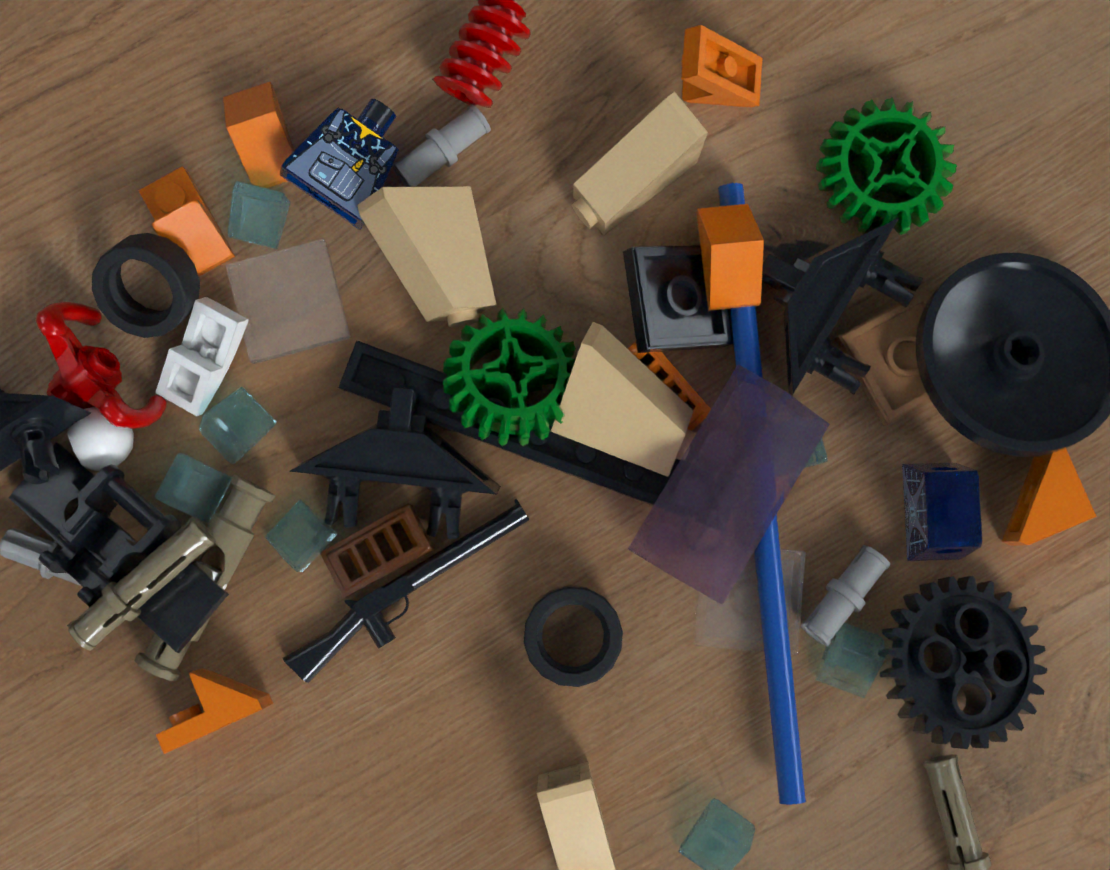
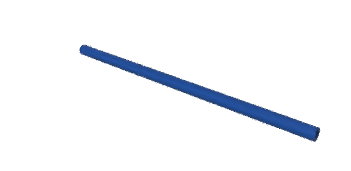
[718,183,806,805]

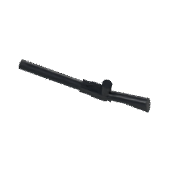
[283,499,529,683]

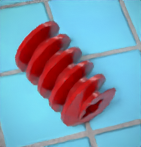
[432,0,531,108]

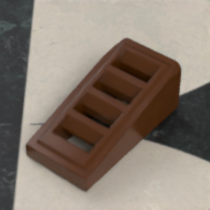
[320,503,435,598]

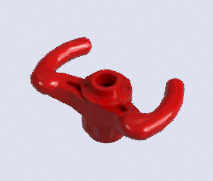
[36,301,167,429]

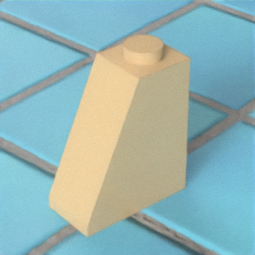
[572,91,708,235]
[357,186,496,328]
[551,322,696,477]
[537,762,617,870]

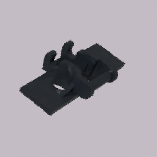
[9,442,229,653]

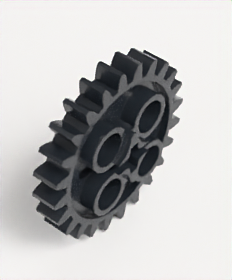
[878,576,1047,749]

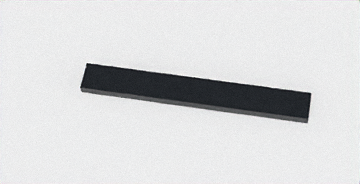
[338,340,739,531]

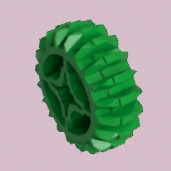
[816,97,957,235]
[443,308,576,446]

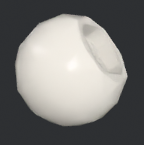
[67,407,134,471]

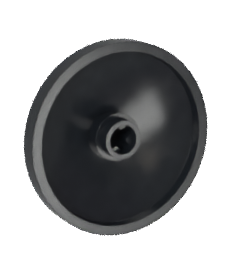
[915,253,1110,457]

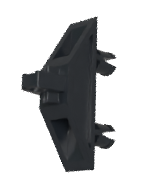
[762,218,923,401]
[289,385,501,539]
[0,389,91,484]

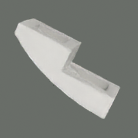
[155,297,249,416]

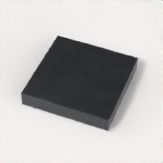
[623,245,733,353]

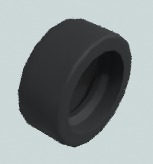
[91,233,200,338]
[524,586,623,687]

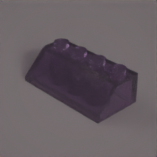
[628,364,830,605]

